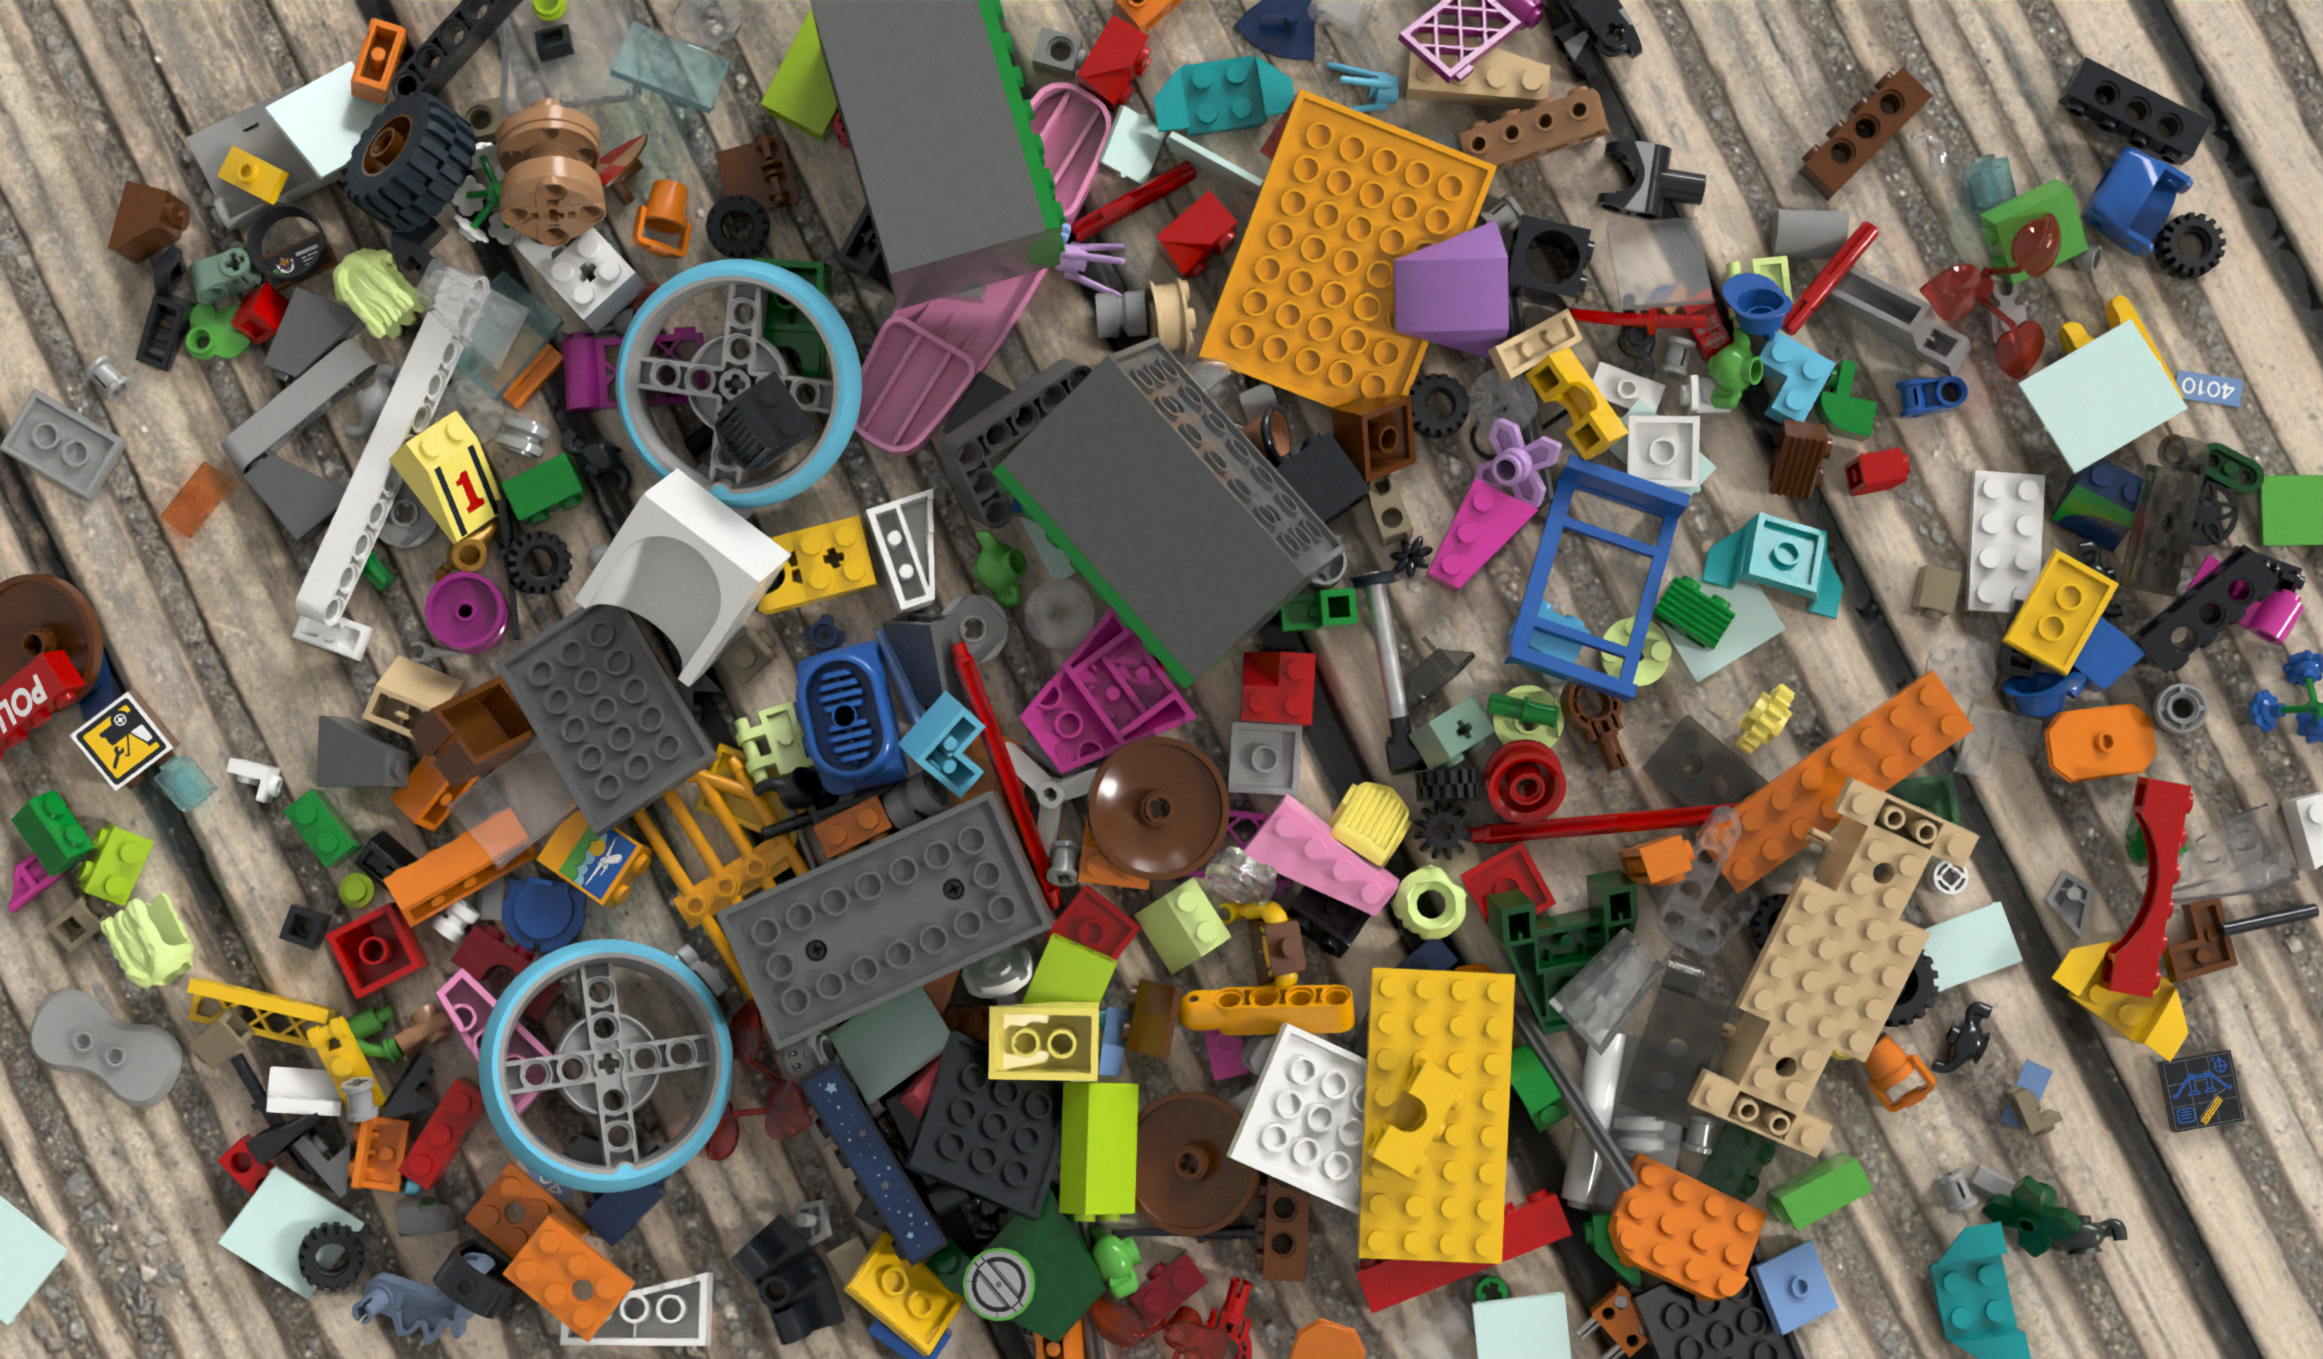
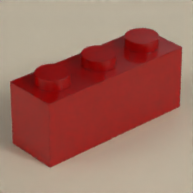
[397,1077,486,1190]

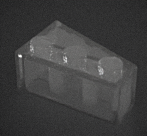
[414,258,530,377]
[1549,927,1664,1056]

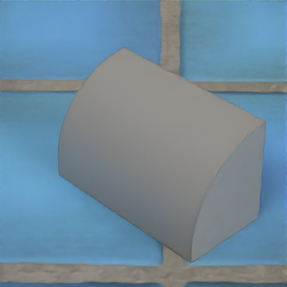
[1771,209,1849,260]

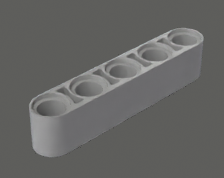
[220,338,377,474]

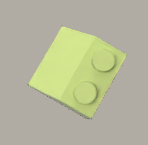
[1134,877,1232,975]

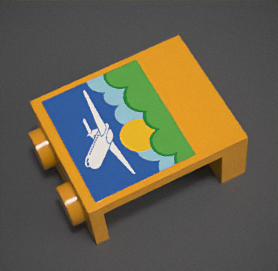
[536,802,654,909]

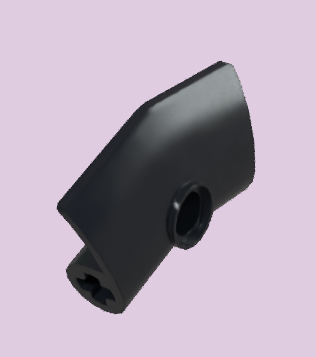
[730,1214,845,1345]

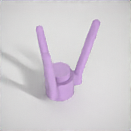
[1055,241,1125,297]

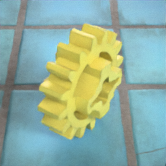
[1735,683,1795,754]

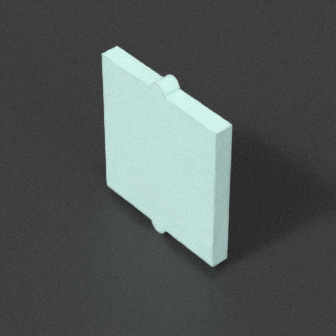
[1098,105,1166,185]

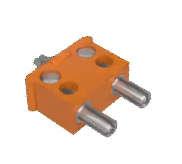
[1576,1280,1647,1359]

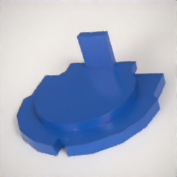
[502,876,587,952]

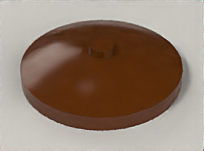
[0,574,103,714]
[1086,737,1230,881]
[1135,1091,1261,1236]

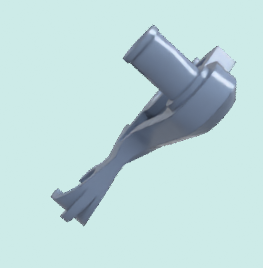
[352,1252,496,1345]

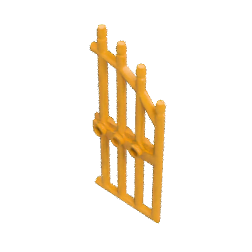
[633,756,810,1030]

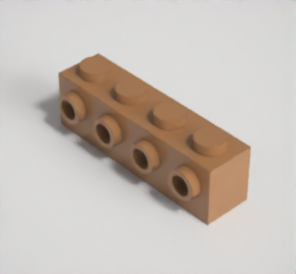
[1459,86,1610,172]

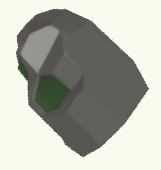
[395,1196,459,1237]

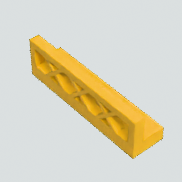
[187,978,338,1048]

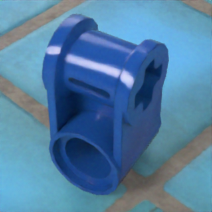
[1895,376,1968,419]

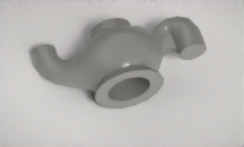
[344,364,400,439]

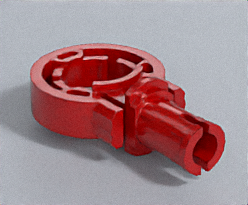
[1191,1277,1253,1359]

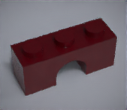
[450,924,569,1022]

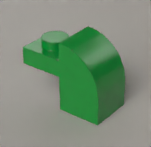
[1814,360,1877,442]
[1279,588,1358,632]
[1510,1044,1570,1133]

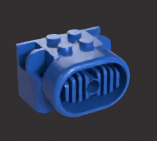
[794,640,910,797]

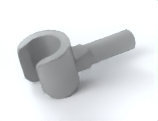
[410,641,463,664]

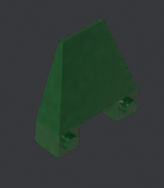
[1486,869,1638,1035]
[925,1181,1106,1343]

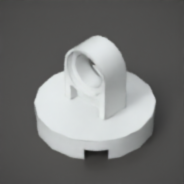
[962,946,1034,1005]

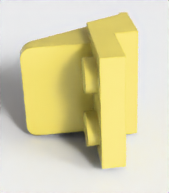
[1327,782,1413,867]

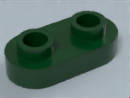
[2193,442,2264,495]

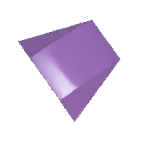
[1393,220,1509,360]

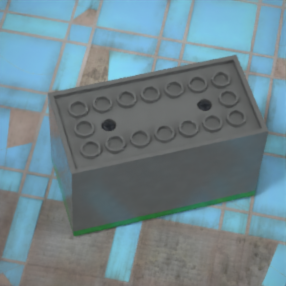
[810,0,1066,310]
[992,337,1347,689]
[716,790,1055,1050]

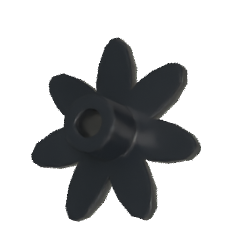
[1390,536,1433,578]

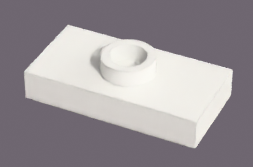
[1592,362,1666,413]
[292,615,373,661]

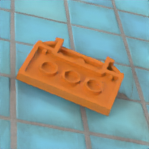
[1607,1153,1767,1302]

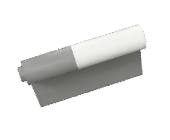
[1561,1028,1697,1210]

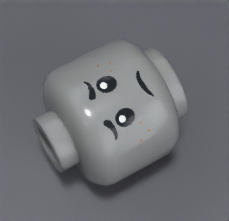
[780,1032,835,1081]

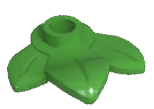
[186,303,251,360]

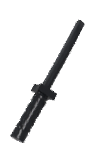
[496,499,520,640]
[761,784,897,841]
[230,1053,317,1175]
[1112,1225,1255,1243]

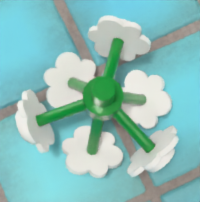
[451,142,522,245]

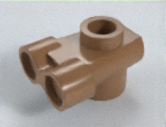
[394,1003,453,1057]

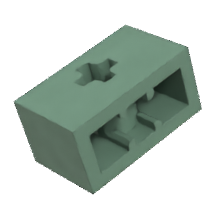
[1408,695,1496,771]

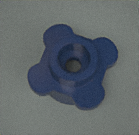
[804,614,846,654]

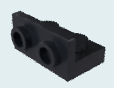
[1286,885,1370,958]

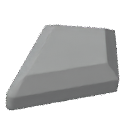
[2044,869,2094,939]
[793,1199,832,1248]

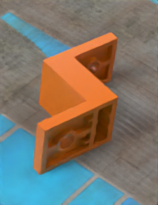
[465,1162,636,1343]

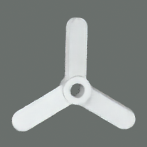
[1005,742,1100,860]

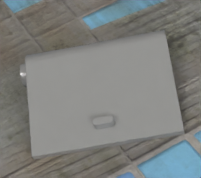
[186,83,345,231]

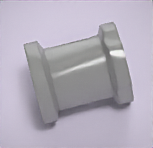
[1478,194,1525,237]
[1657,336,1696,379]
[83,355,132,402]
[1046,840,1082,887]
[340,1076,380,1122]
[1680,1113,1718,1155]
[1934,1167,1978,1213]

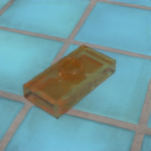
[160,461,235,538]

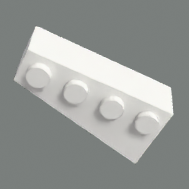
[560,1272,713,1346]

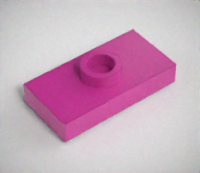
[1203,1030,1249,1081]

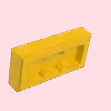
[217,145,290,205]

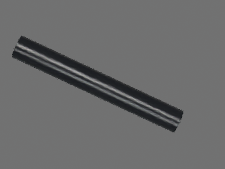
[2217,903,2319,937]

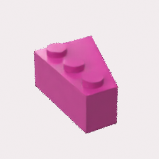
[1425,479,1538,593]

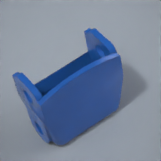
[2081,146,2193,258]

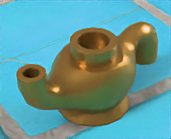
[434,519,498,582]

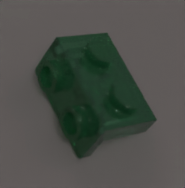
[1697,1120,1776,1202]

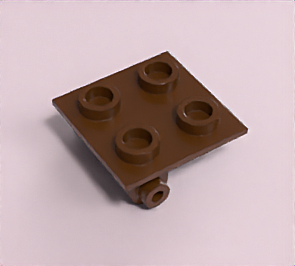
[715,133,800,220]

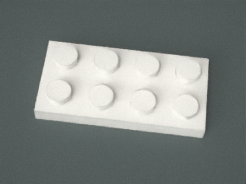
[1965,470,2045,614]

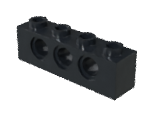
[2058,57,2211,166]
[2131,544,2280,674]

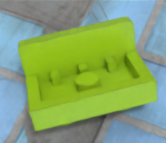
[77,821,154,907]

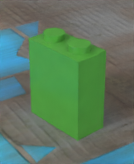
[1980,179,2088,286]
[1766,1152,1873,1231]

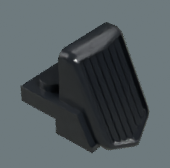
[715,371,817,473]

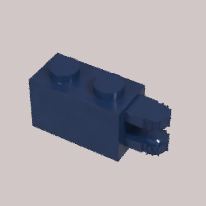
[581,1145,670,1247]

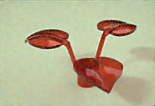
[1919,213,2061,379]
[704,998,813,1161]
[1090,1297,1227,1359]

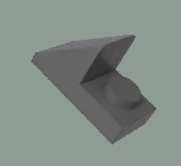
[293,1132,354,1199]

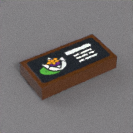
[263,233,339,292]

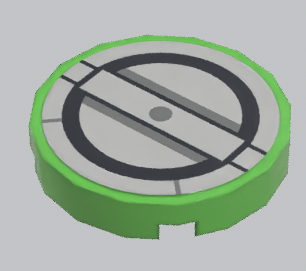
[963,1247,1036,1321]

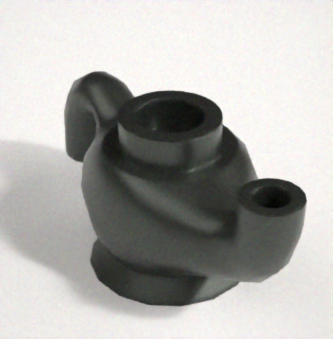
[2051,1215,2128,1255]

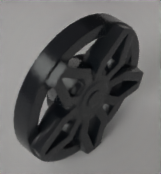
[2169,481,2239,547]

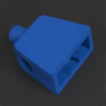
[2066,616,2146,699]

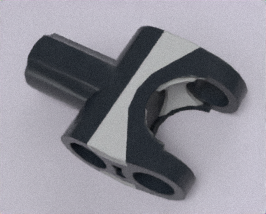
[1552,0,1642,85]
[1596,141,1706,220]

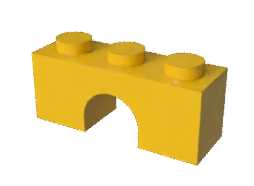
[1525,347,1629,461]
[1367,1058,1464,1178]

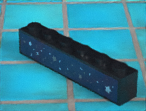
[796,1055,949,1267]

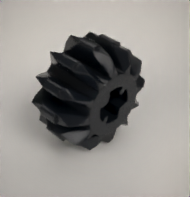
[1413,800,1473,860]

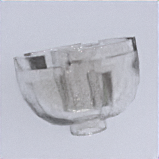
[1183,357,1245,412]

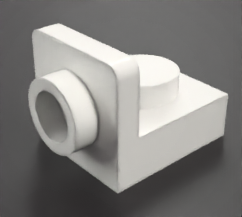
[1680,375,1731,415]
[226,758,283,803]

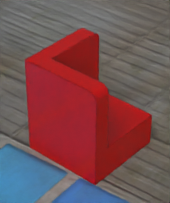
[230,282,290,346]

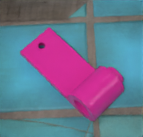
[2185,555,2304,646]

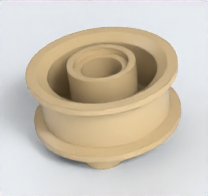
[1145,277,1196,355]

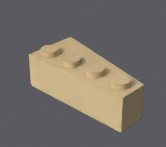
[1405,20,1550,110]

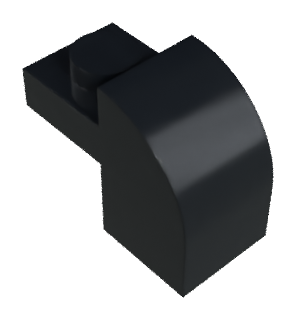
[391,217,448,284]

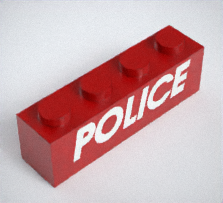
[0,650,86,761]

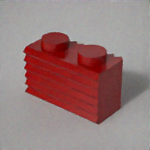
[1844,446,1910,497]

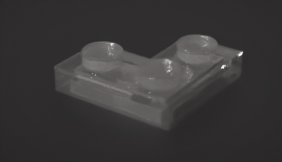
[1953,703,2042,781]
[1402,1294,1474,1359]

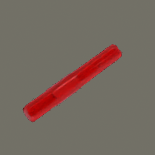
[1070,161,1197,242]
[1780,221,1879,336]

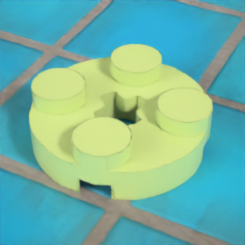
[1599,616,1672,687]
[1492,685,1564,748]

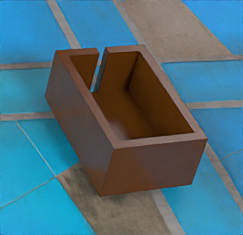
[410,676,537,788]

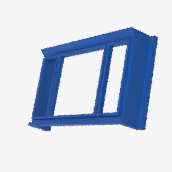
[1503,454,1690,703]

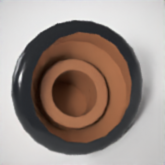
[1241,406,1291,462]

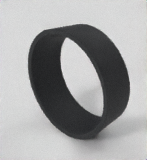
[247,203,327,281]

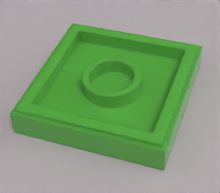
[2257,475,2323,547]

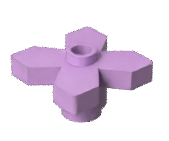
[1474,418,1562,508]

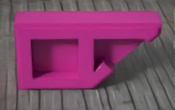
[8,852,68,913]

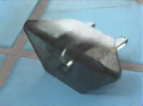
[1399,636,1476,710]

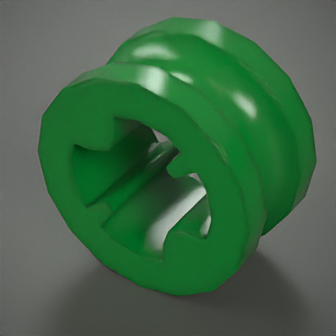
[1474,1275,1508,1302]

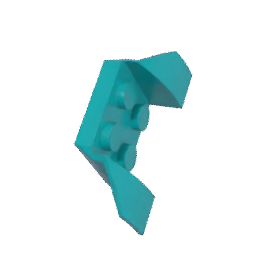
[1153,56,1295,137]
[1702,512,1843,620]
[1928,1221,2031,1359]

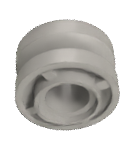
[494,414,550,459]
[2152,683,2209,734]
[1614,1115,1665,1153]

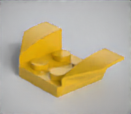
[2051,940,2189,1062]

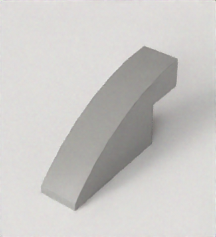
[1828,266,1972,376]

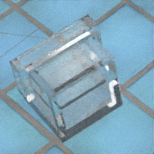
[1307,0,1383,42]

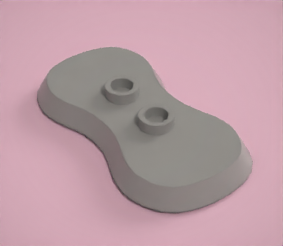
[29,989,182,1107]

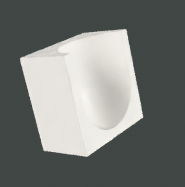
[574,468,791,687]

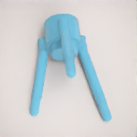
[1326,62,1399,113]

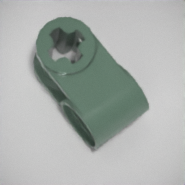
[189,247,263,305]

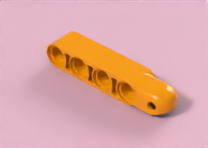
[1177,984,1356,1035]

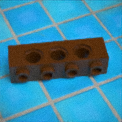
[1798,67,1933,201]
[1255,1174,1310,1282]

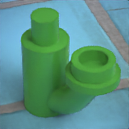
[339,1005,405,1064]

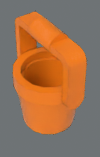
[632,179,692,259]
[1863,1032,1936,1112]

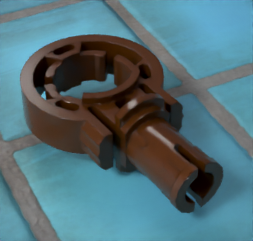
[1560,682,1629,773]

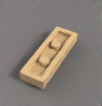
[1487,308,1583,382]

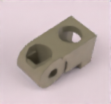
[1366,473,1413,547]

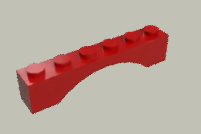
[2099,776,2194,998]

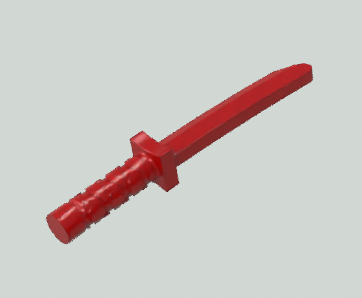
[1569,307,1707,335]

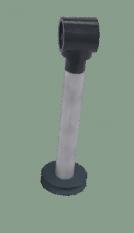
[1347,570,1427,776]

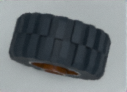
[344,92,476,232]

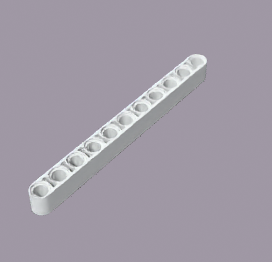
[295,266,490,626]

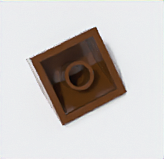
[108,180,190,264]
[1331,395,1415,483]
[1121,978,1182,1060]

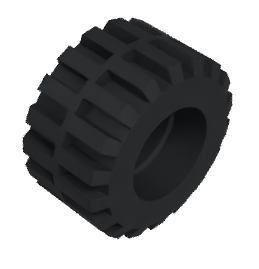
[1884,949,1939,1027]

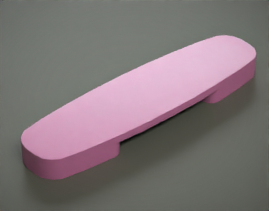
[854,82,1112,457]

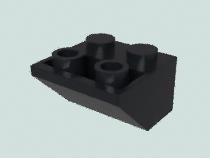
[836,204,893,295]

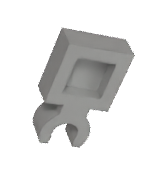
[1987,283,2029,344]
[674,944,728,1000]

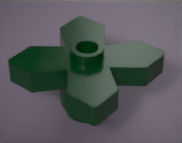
[1982,1175,2082,1258]

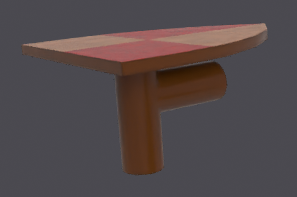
[595,133,648,206]

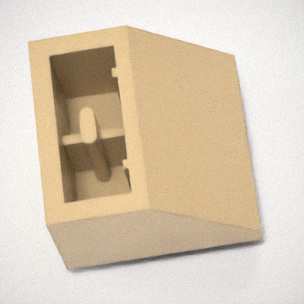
[362,655,465,740]

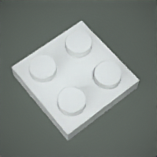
[1627,415,1700,487]

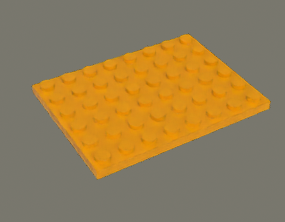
[1198,89,1497,408]

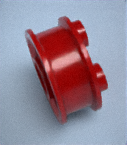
[1484,739,1566,824]

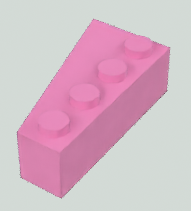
[1240,793,1400,917]
[436,968,565,1116]

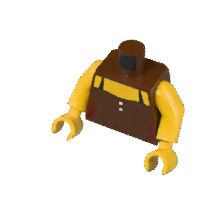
[1219,899,1307,986]

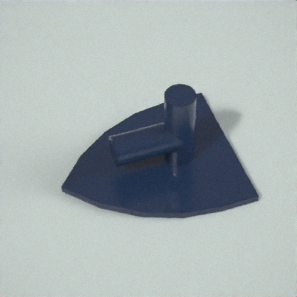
[1234,0,1315,60]

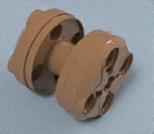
[495,98,606,247]

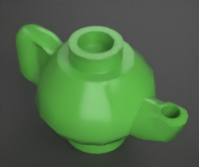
[1708,327,1763,410]
[973,530,1027,608]
[1089,1226,1141,1299]

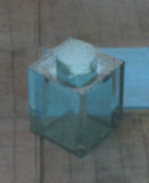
[1965,154,2017,211]
[154,755,218,812]

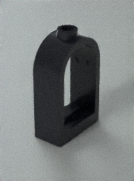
[433,1238,522,1319]

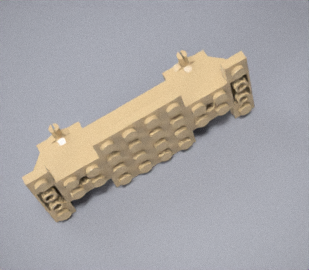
[1687,776,1980,1158]

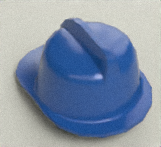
[1721,273,1793,341]
[2002,672,2086,718]

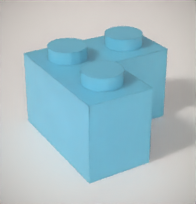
[1755,331,1836,424]
[898,690,986,799]

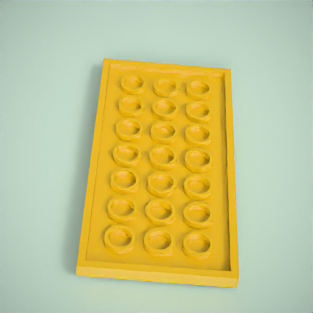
[1357,967,1515,1264]

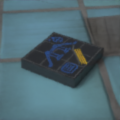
[2157,1049,2244,1133]

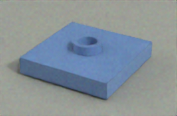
[1750,1240,1838,1335]

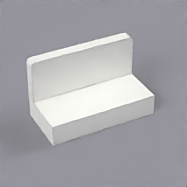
[266,1066,342,1116]

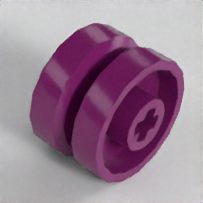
[424,571,510,655]

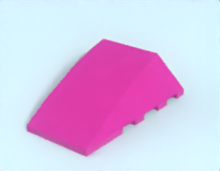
[1020,606,1197,774]

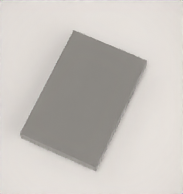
[0,388,128,502]

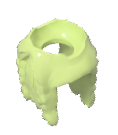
[332,248,430,340]
[1390,864,1468,940]
[100,893,194,991]

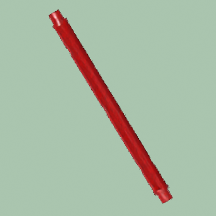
[949,641,1063,911]
[1471,802,1740,845]

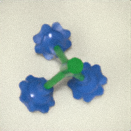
[2247,650,2323,744]

